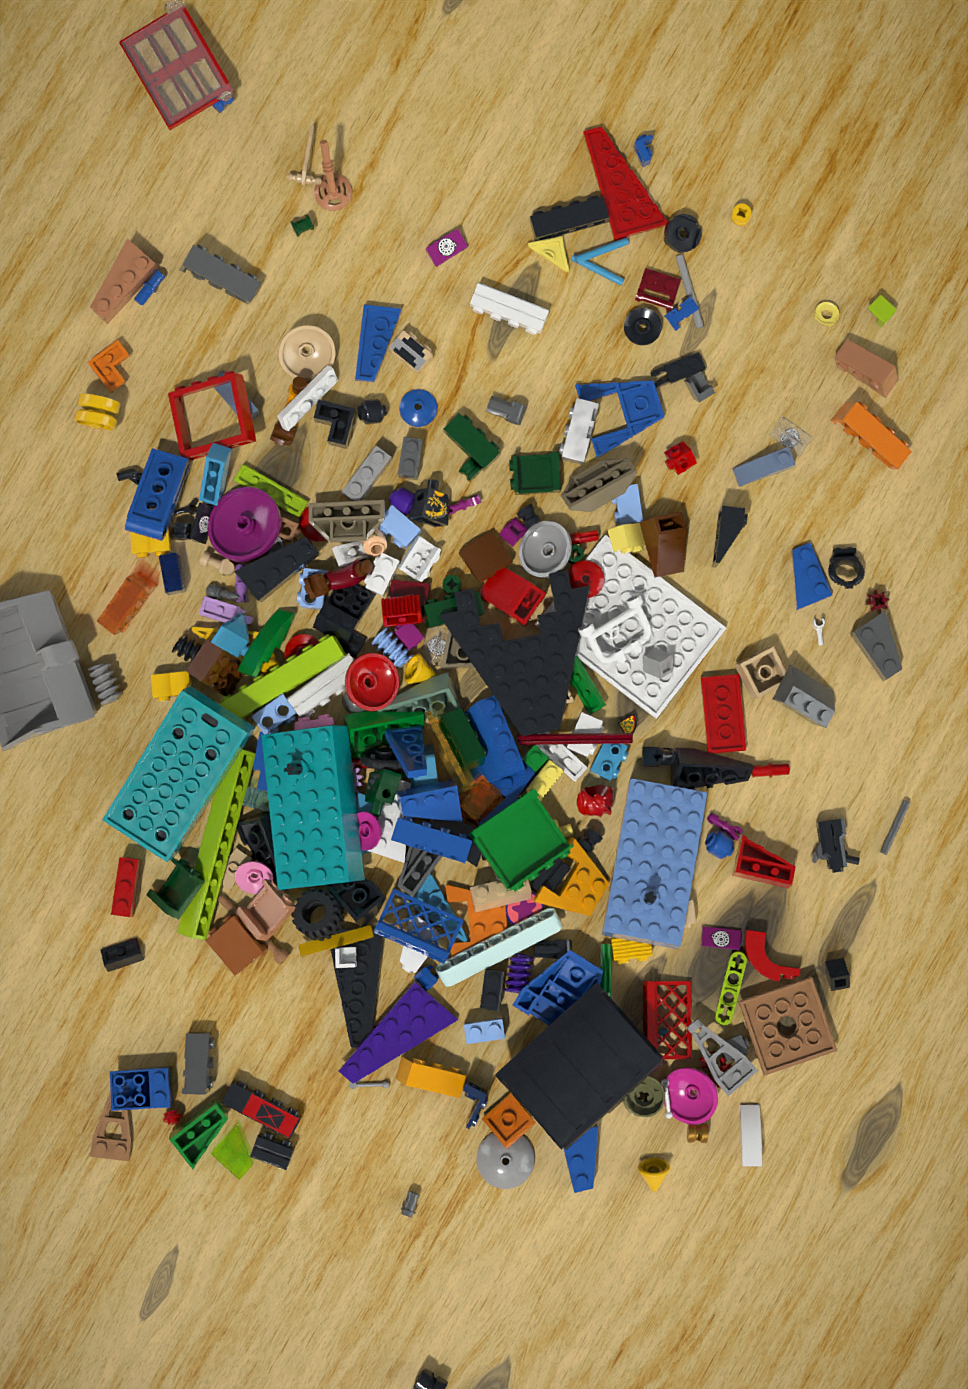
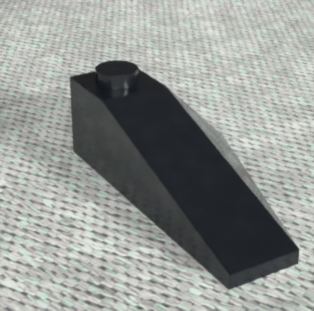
[670,748,754,790]
[236,811,288,891]
[326,878,386,927]

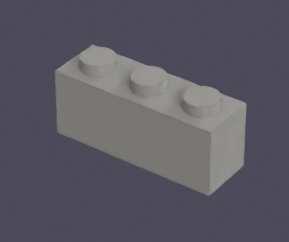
[342,446,392,501]

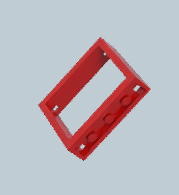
[168,371,257,461]

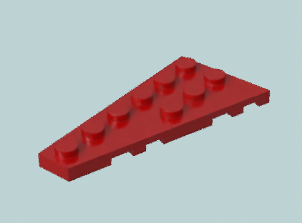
[583,126,668,241]

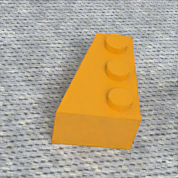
[395,1056,466,1098]

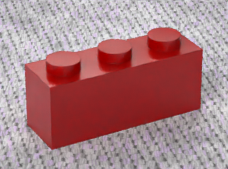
[111,857,142,917]

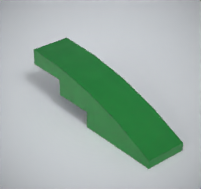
[238,609,295,678]

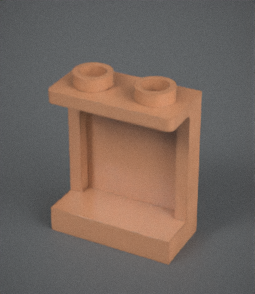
[235,879,296,941]

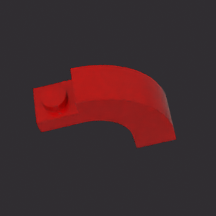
[743,930,801,981]

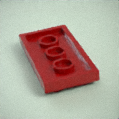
[700,674,746,754]

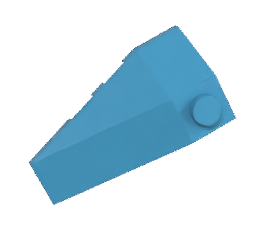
[211,613,250,658]

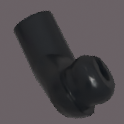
[116,468,142,485]

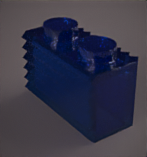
[159,552,186,595]

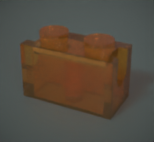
[460,779,501,827]

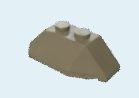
[561,458,637,512]
[309,500,385,542]

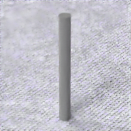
[676,255,704,329]

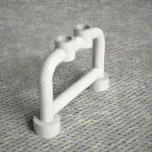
[578,594,651,664]

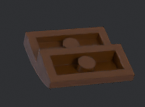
[458,531,513,583]

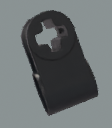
[642,747,677,767]

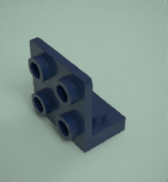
[463,1080,489,1129]

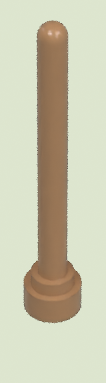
[217,895,290,965]

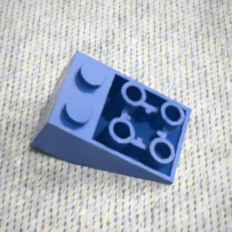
[110,1066,173,1111]

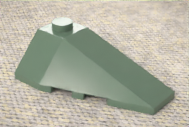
[377,673,461,720]

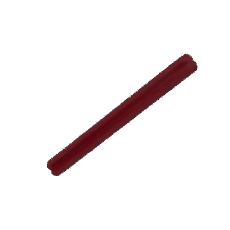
[518,733,633,745]

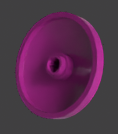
[208,487,281,562]

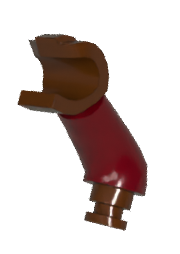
[303,560,374,599]

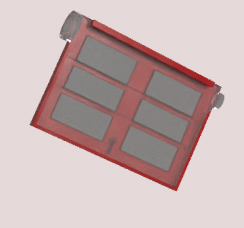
[119,0,235,131]

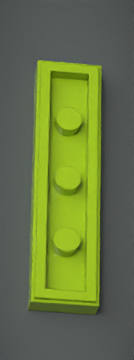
[233,464,309,518]

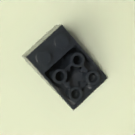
[312,584,376,646]

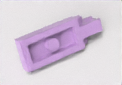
[199,596,254,625]

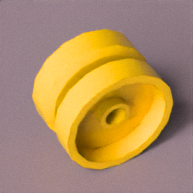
[74,394,121,431]

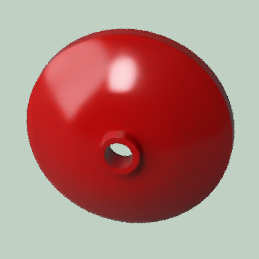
[345,653,399,711]

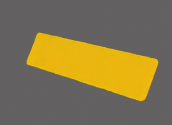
[299,925,373,957]

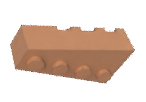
[90,238,158,324]

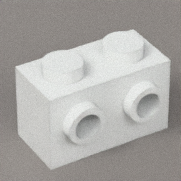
[364,553,400,597]

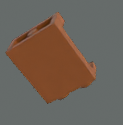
[205,914,268,976]

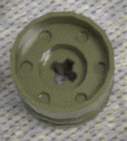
[623,1076,665,1117]

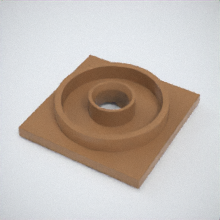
[738,977,837,1076]

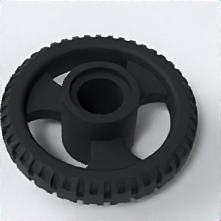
[360,747,402,771]

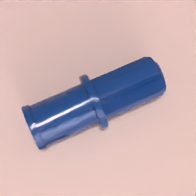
[134,270,165,305]

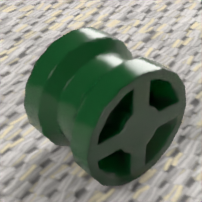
[458,458,482,482]
[442,575,462,595]

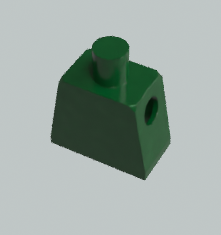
[365,769,402,816]

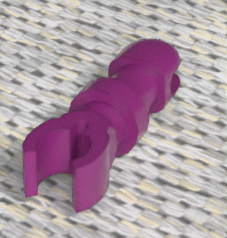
[448,494,481,515]
[707,813,743,841]

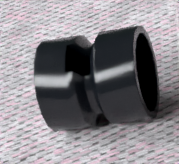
[412,1367,448,1389]

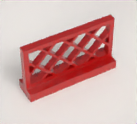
[643,981,691,1059]

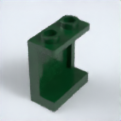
[509,452,561,495]
[146,857,205,920]

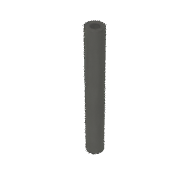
[880,800,910,855]

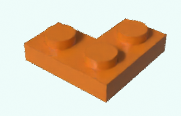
[87,340,130,393]

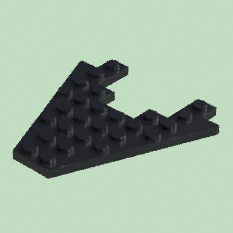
[440,570,590,737]

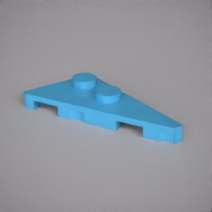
[411,875,468,943]

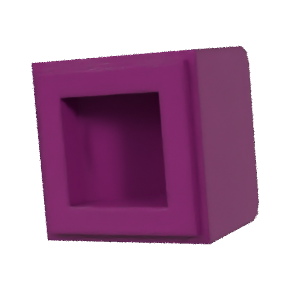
[499,518,528,547]

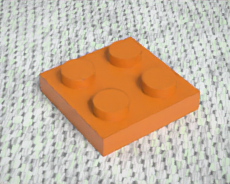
[482,1093,536,1149]

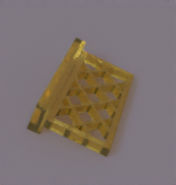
[425,711,477,794]

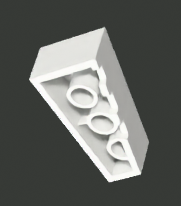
[368,780,411,863]

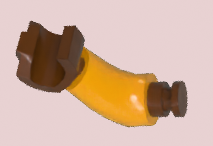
[270,376,307,446]

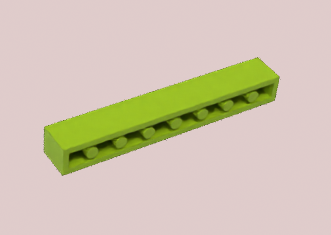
[220,635,347,719]

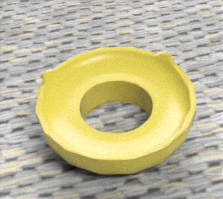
[814,302,839,327]

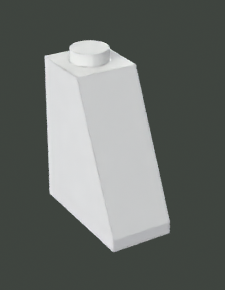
[400,912,442,973]

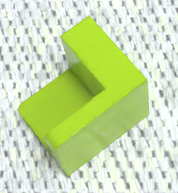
[868,294,897,327]

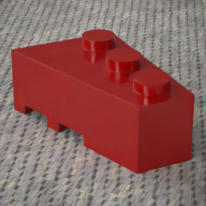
[732,835,796,889]

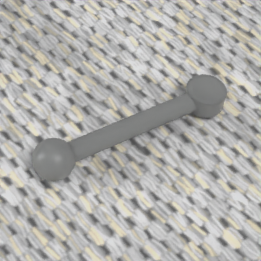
[349,1081,390,1089]

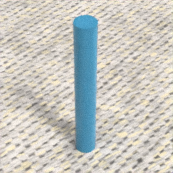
[574,237,629,264]
[571,254,625,286]

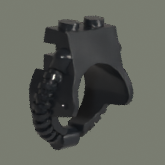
[828,547,865,589]

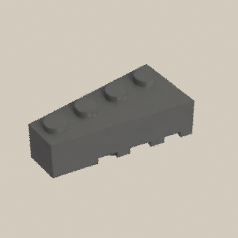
[179,245,261,304]

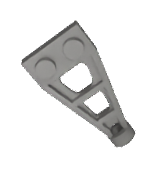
[686,1018,758,1096]

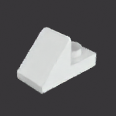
[332,541,370,567]

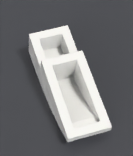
[740,1105,762,1166]

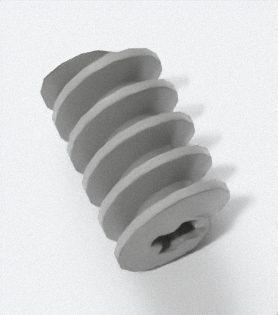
[88,663,123,706]

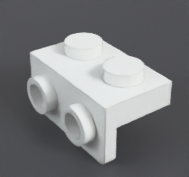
[397,536,441,582]

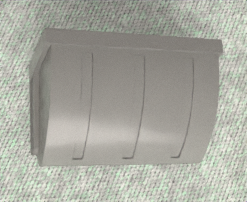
[0,590,97,751]

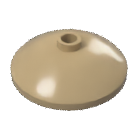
[278,325,336,381]

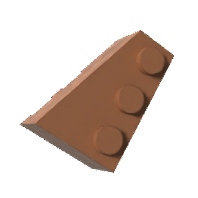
[834,339,899,398]

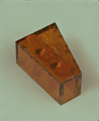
[96,571,158,636]

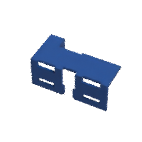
[664,297,699,331]

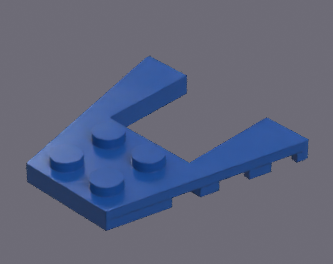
[575,381,664,458]
[447,760,535,826]

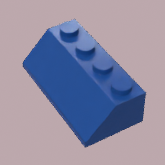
[464,695,525,784]

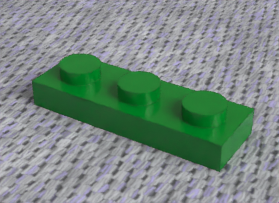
[570,656,606,715]

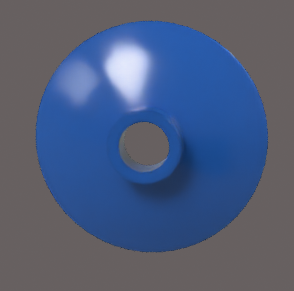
[399,389,437,427]

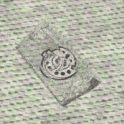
[769,416,813,456]
[421,627,448,667]

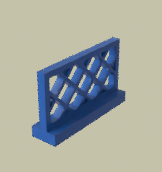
[374,888,464,964]

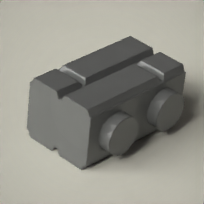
[398,437,423,480]

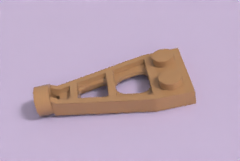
[90,1091,132,1161]

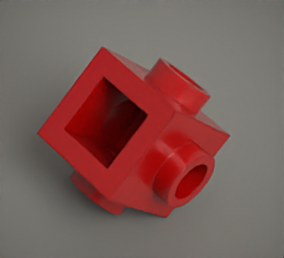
[664,441,697,475]

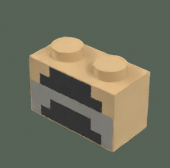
[389,330,433,375]

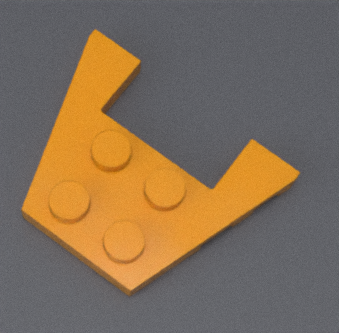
[533,837,609,916]

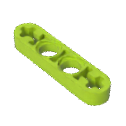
[715,951,747,1025]

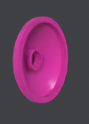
[663,1067,718,1125]

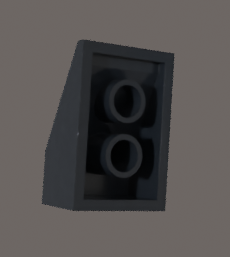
[712,506,748,568]

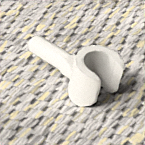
[812,618,825,645]

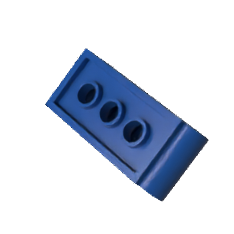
[125,448,190,541]

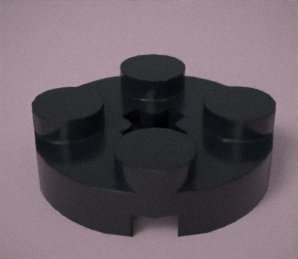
[664,214,702,253]

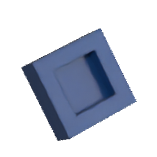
[414,965,439,991]

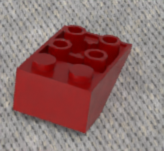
[479,568,546,627]

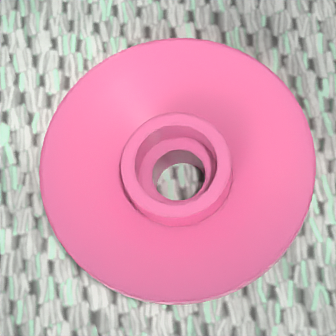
[235,861,274,894]

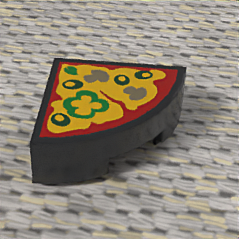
[617,713,637,734]

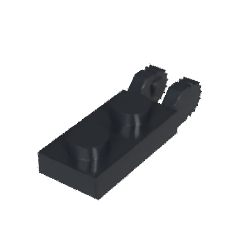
[650,352,706,388]

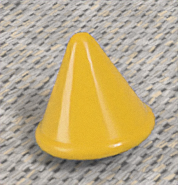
[404,653,437,684]
[637,1158,671,1192]

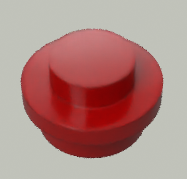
[163,1110,182,1125]

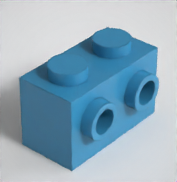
[589,744,629,781]

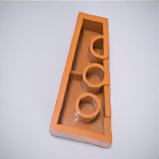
[830,401,912,469]

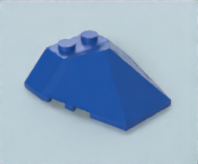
[512,950,603,1025]

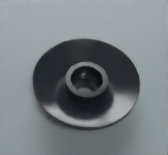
[624,308,662,346]

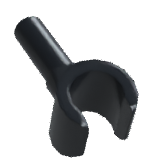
[173,502,197,515]

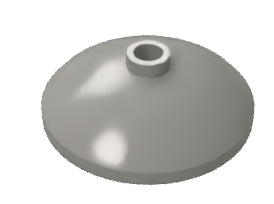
[519,521,572,578]
[477,1133,535,1189]

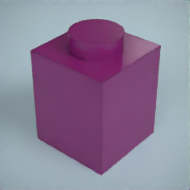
[395,624,425,651]

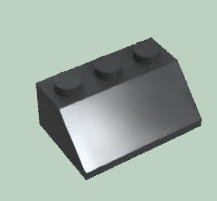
[773,665,835,728]

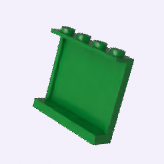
[468,788,574,892]

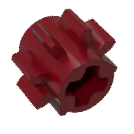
[865,590,890,614]

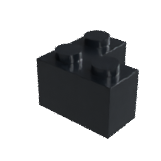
[313,399,356,449]

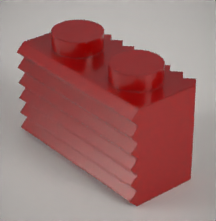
[381,594,422,627]

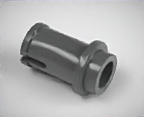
[401,1191,420,1217]

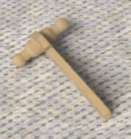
[287,125,322,186]

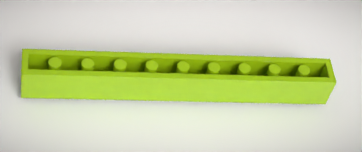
[177,750,256,940]

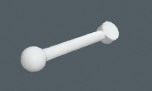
[661,1078,673,1119]

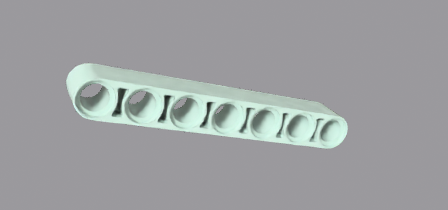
[436,908,563,987]

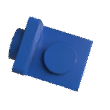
[633,134,653,167]

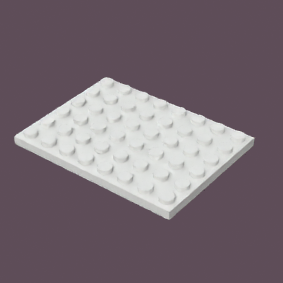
[535,535,726,719]

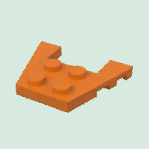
[446,885,507,957]

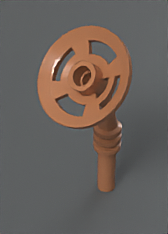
[314,140,352,211]

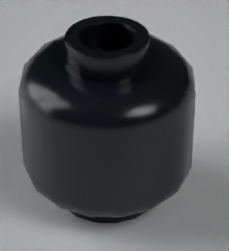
[358,399,387,425]

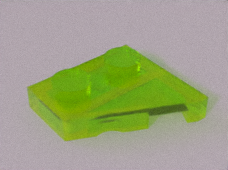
[211,1125,253,1180]

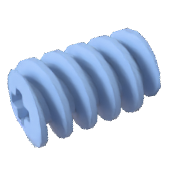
[372,627,414,668]

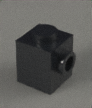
[825,958,850,991]

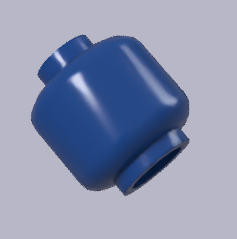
[705,831,735,859]

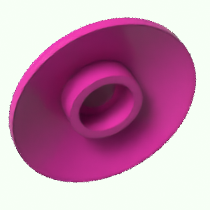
[357,812,381,851]

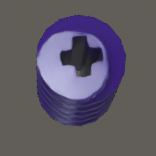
[504,953,534,994]

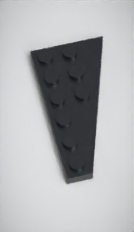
[330,928,383,1048]

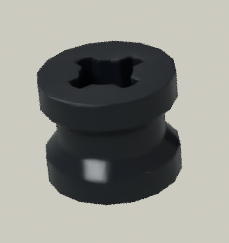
[172,523,191,541]

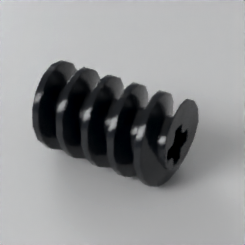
[172,634,202,663]

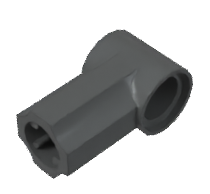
[486,395,527,425]

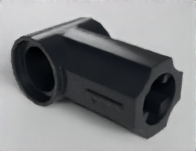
[534,940,572,959]

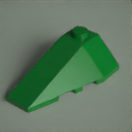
[344,711,424,759]

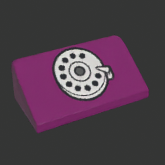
[426,229,468,267]
[700,926,741,950]

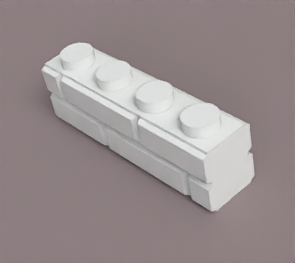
[470,282,549,335]
[287,653,354,718]

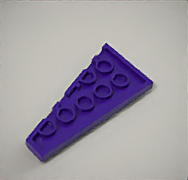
[338,982,458,1084]

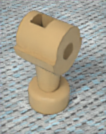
[199,551,236,576]

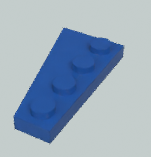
[355,305,402,383]
[385,725,427,778]

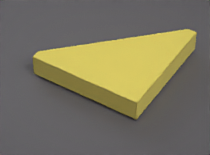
[528,236,569,272]

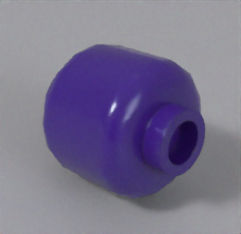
[389,487,415,516]

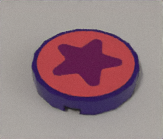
[506,892,544,925]

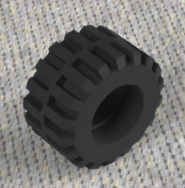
[291,888,345,941]

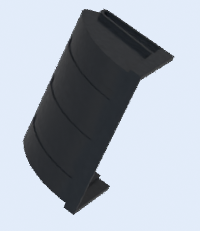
[495,983,664,1150]

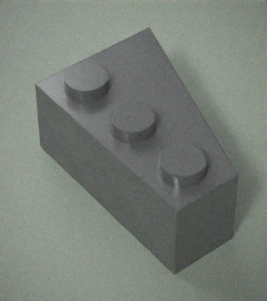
[850,611,902,681]
[397,846,443,897]
[182,1032,215,1095]

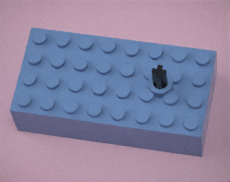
[601,778,707,949]

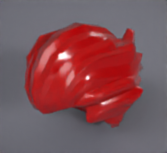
[576,785,614,817]

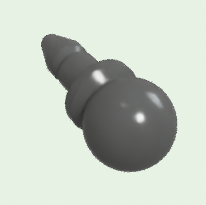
[206,584,239,600]

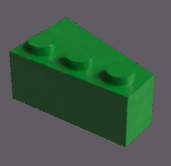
[169,1099,228,1169]

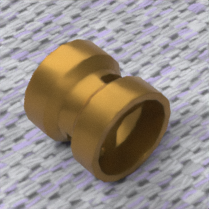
[687,1123,708,1143]

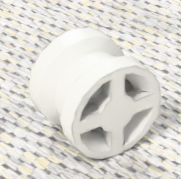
[601,621,620,641]

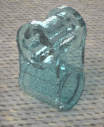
[243,787,269,811]

